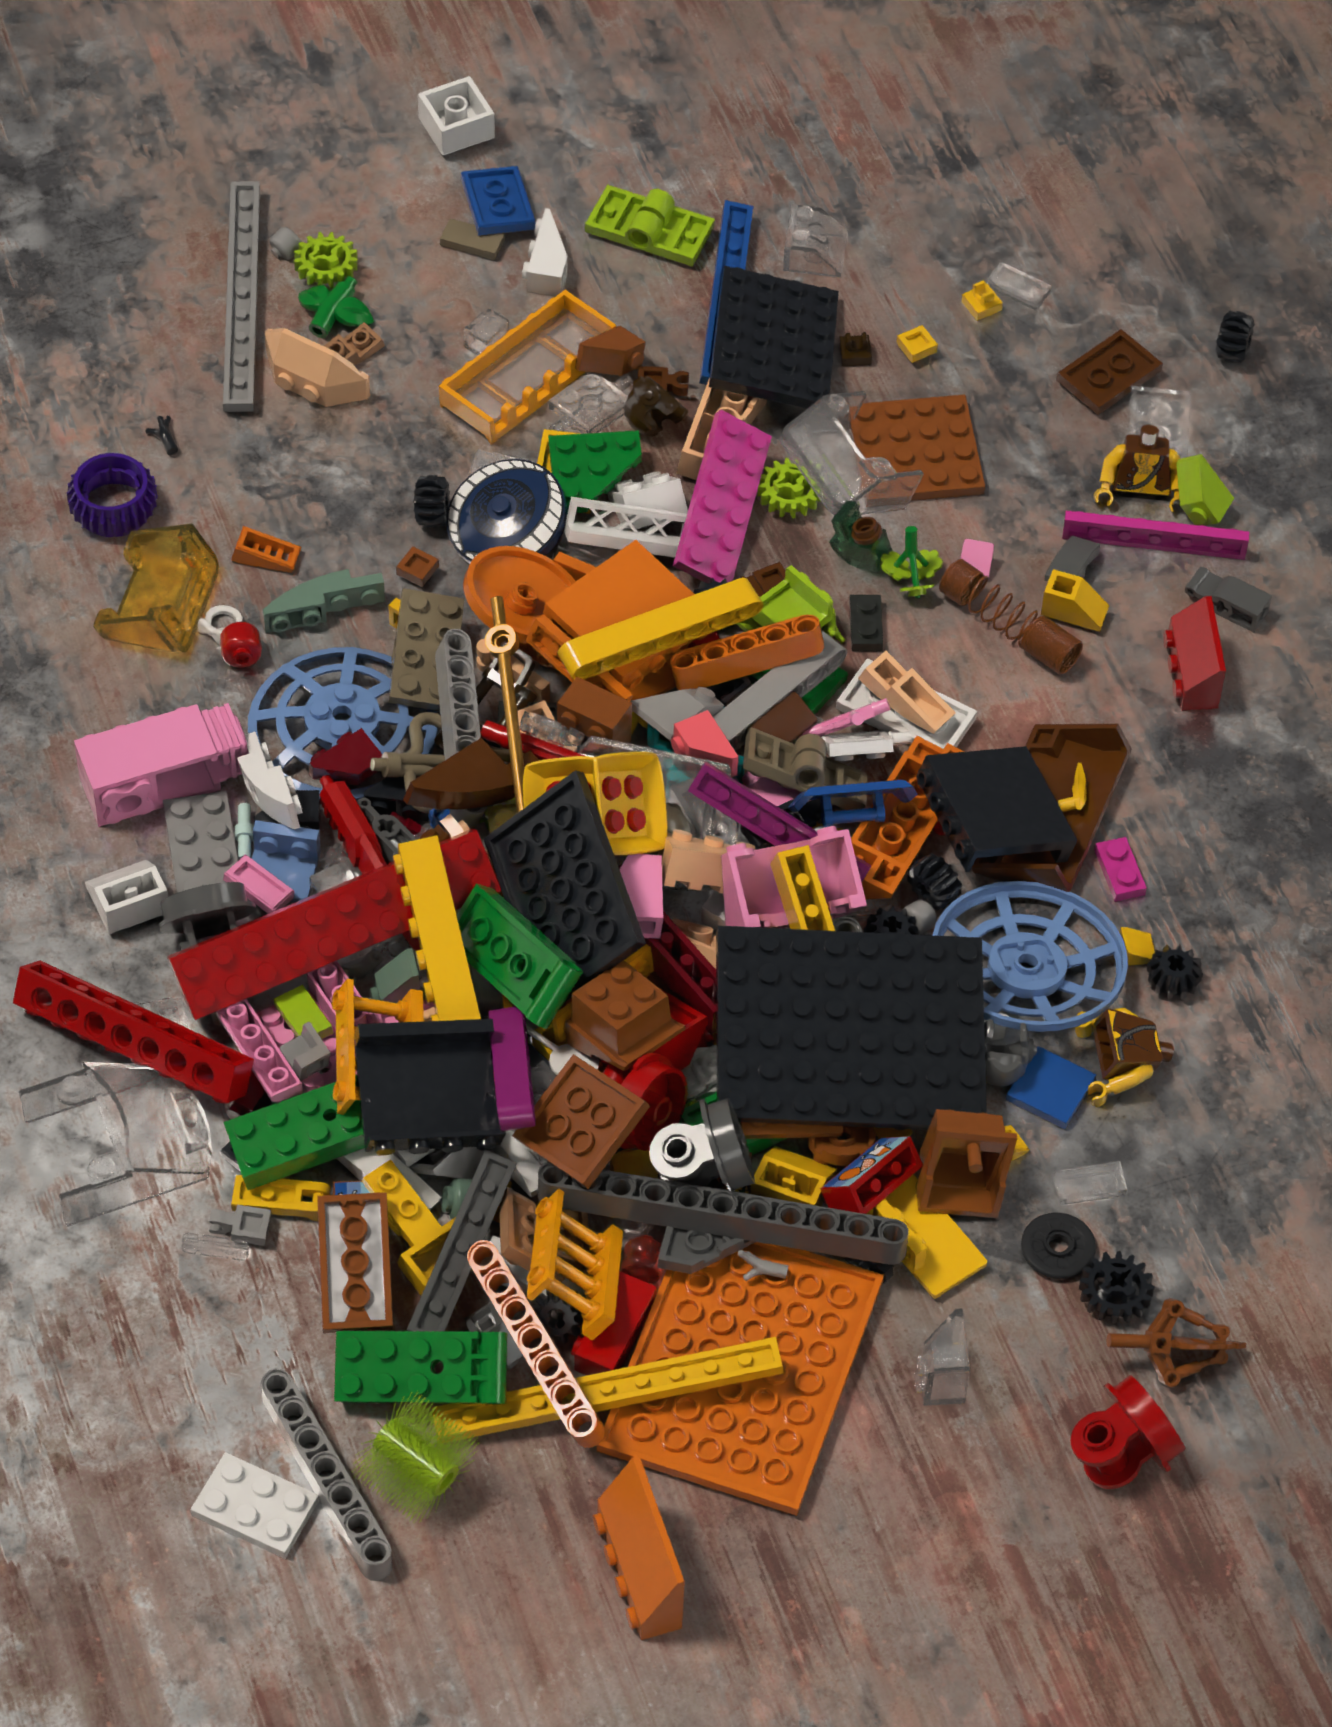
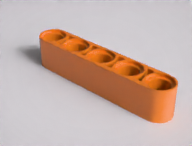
[670,614,825,690]

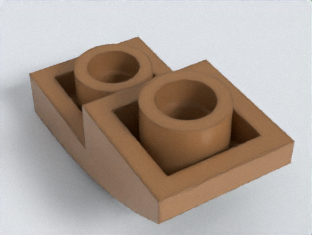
[324,322,385,366]

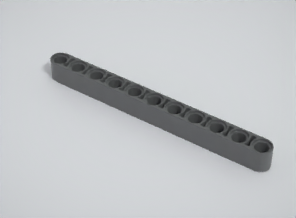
[538,1162,909,1265]

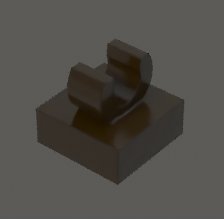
[839,332,872,367]

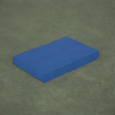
[461,166,536,236]

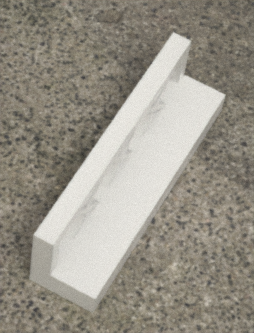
[564,497,687,558]

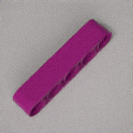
[489,1006,536,1132]

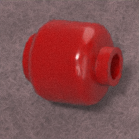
[220,622,262,668]

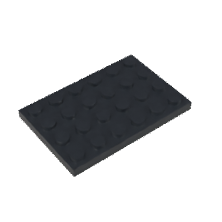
[709,265,839,413]
[484,770,646,1001]

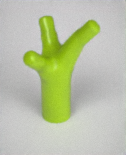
[823,608,845,644]

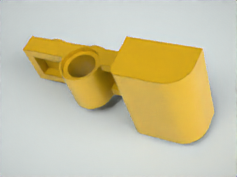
[362,1159,472,1296]

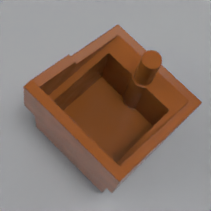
[565,960,685,1071]
[916,1109,1017,1218]

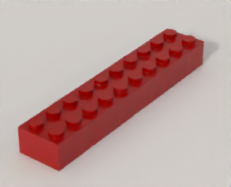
[167,829,501,1020]

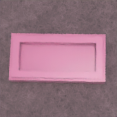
[223,854,295,914]

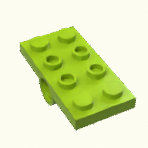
[585,184,715,267]

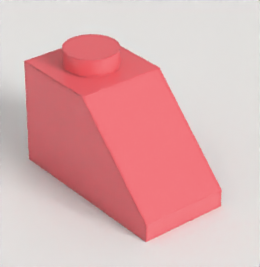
[671,710,739,778]

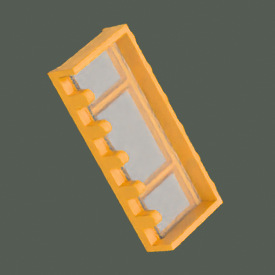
[438,290,616,445]

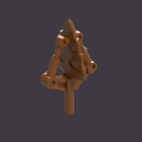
[1106,1298,1246,1387]

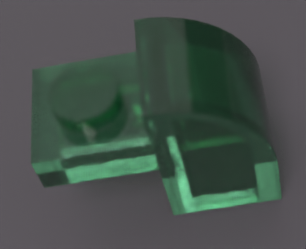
[829,501,893,572]

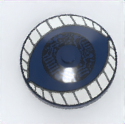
[446,459,568,564]

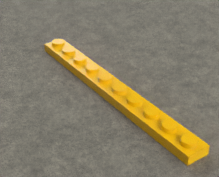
[432,1337,784,1443]

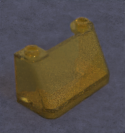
[93,523,219,654]

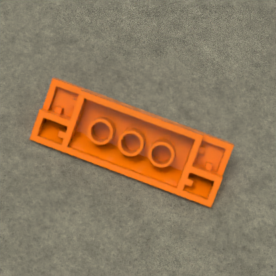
[851,735,965,899]

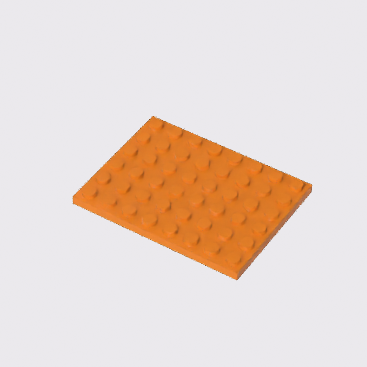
[596,1242,884,1516]

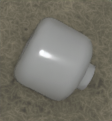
[270,227,301,260]
[902,900,937,935]

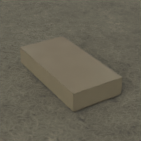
[440,218,505,261]

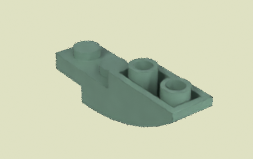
[263,569,385,633]

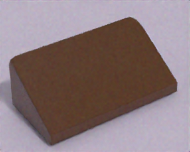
[751,691,817,743]

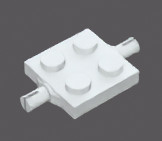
[821,730,912,761]

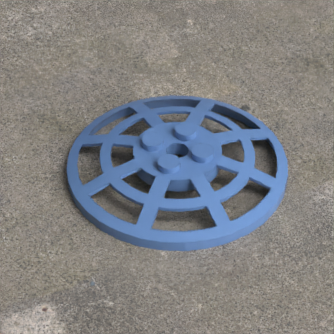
[248,647,438,801]
[933,881,1128,1032]

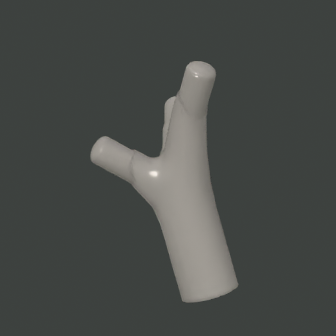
[738,1250,788,1281]

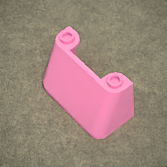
[721,826,867,929]

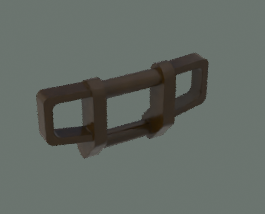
[434,643,537,751]

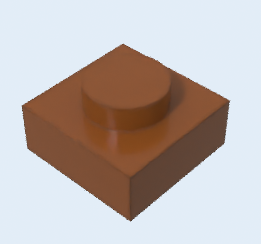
[396,546,439,587]

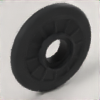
[1021,1212,1096,1279]

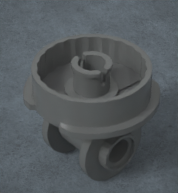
[158,882,256,951]
[649,1098,755,1192]

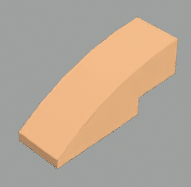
[858,650,956,734]

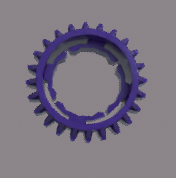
[66,453,158,537]

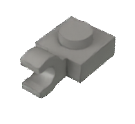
[209,1205,271,1246]

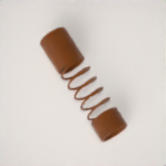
[939,559,1083,675]

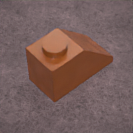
[575,326,646,376]

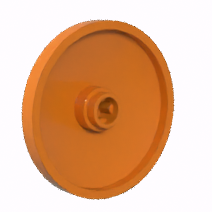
[463,546,576,645]

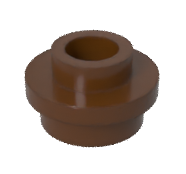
[851,517,882,545]

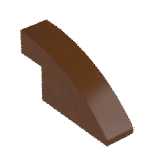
[403,738,539,810]

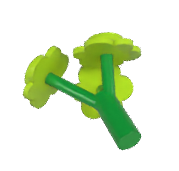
[881,526,943,599]

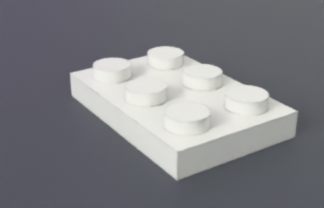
[190,1452,319,1559]

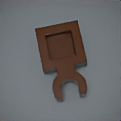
[638,366,689,396]

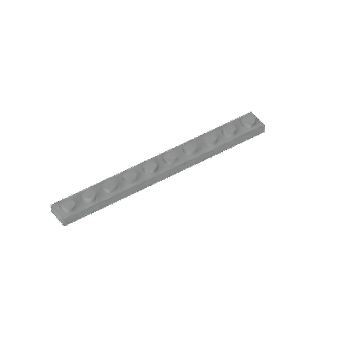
[223,181,260,412]

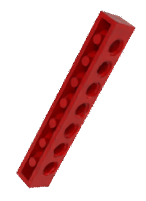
[13,960,254,1104]

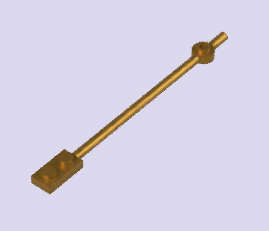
[485,596,525,813]

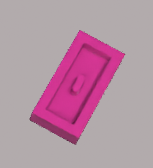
[1094,837,1147,902]

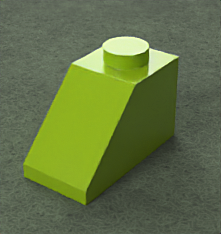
[1176,454,1234,526]

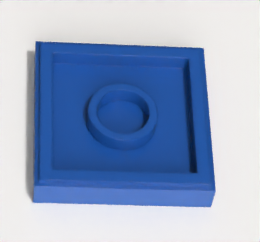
[1006,1046,1097,1129]

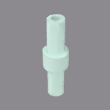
[235,803,254,860]

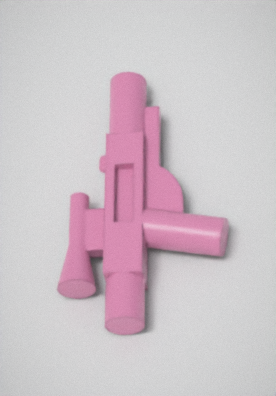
[799,698,891,737]

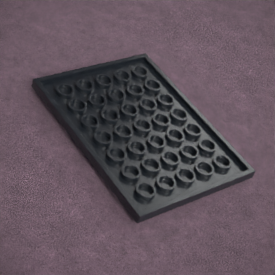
[716,926,987,1130]

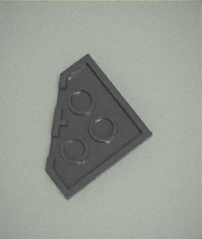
[657,1186,775,1274]

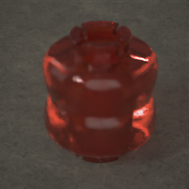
[620,1235,663,1285]

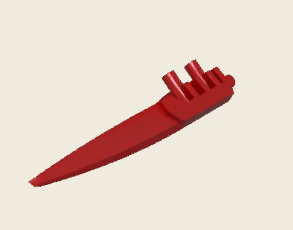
[319,775,421,951]

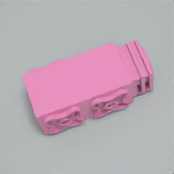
[74,703,249,827]

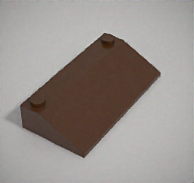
[972,724,1132,892]

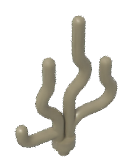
[371,712,511,813]

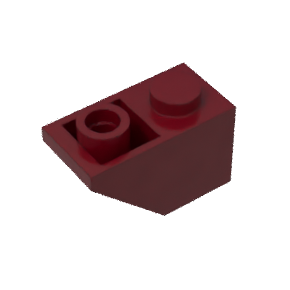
[309,728,383,786]

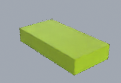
[273,984,334,1039]

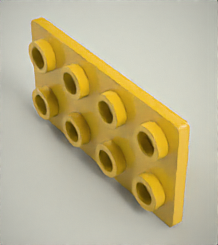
[867,1174,988,1299]

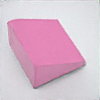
[961,539,994,580]

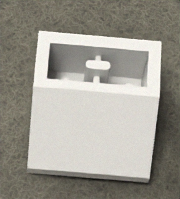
[607,471,688,529]
[85,860,168,935]

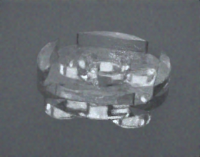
[520,711,585,752]

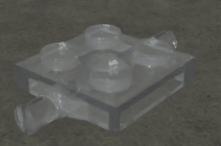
[548,372,633,434]

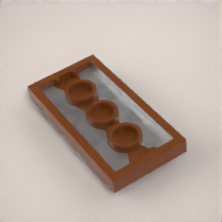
[317,1192,393,1333]

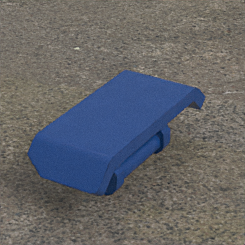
[788,780,918,827]

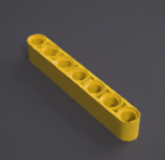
[557,578,764,680]

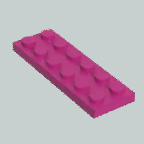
[673,410,772,584]

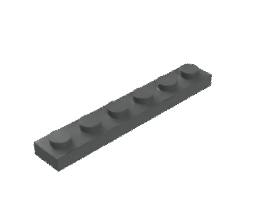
[406,1150,517,1331]

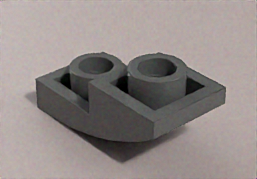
[1044,536,1100,582]

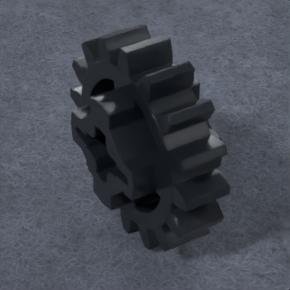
[1079,1251,1155,1324]

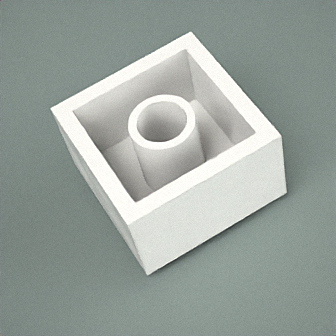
[418,76,495,156]

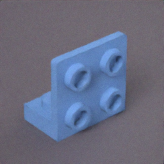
[252,820,321,903]

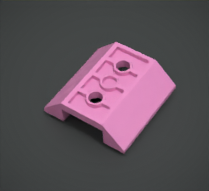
[216,961,379,1102]

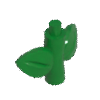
[298,276,374,339]

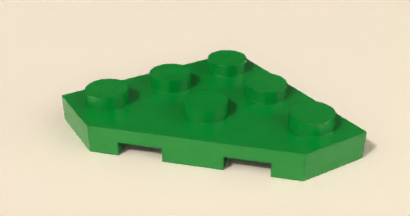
[548,430,642,513]

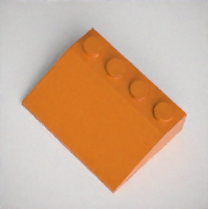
[593,1455,685,1641]

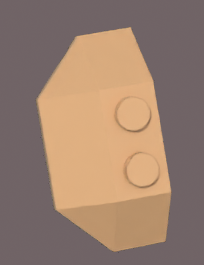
[265,328,370,407]

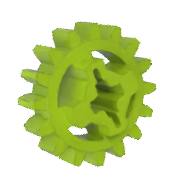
[294,232,358,288]
[757,458,824,518]

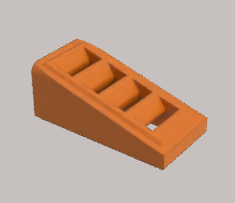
[231,526,301,573]

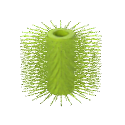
[352,1392,479,1522]

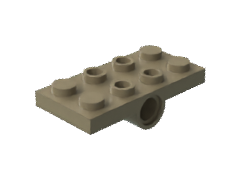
[388,588,464,711]
[743,727,868,810]

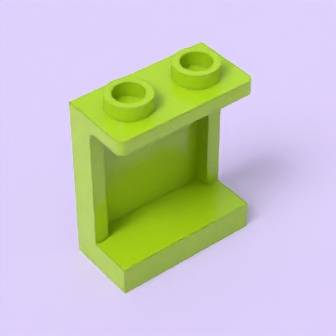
[737,565,833,632]

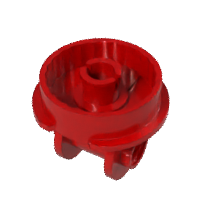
[599,1052,688,1151]
[1070,1375,1186,1489]

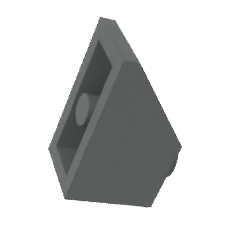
[464,1302,523,1370]

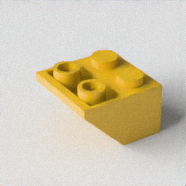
[750,1146,838,1207]

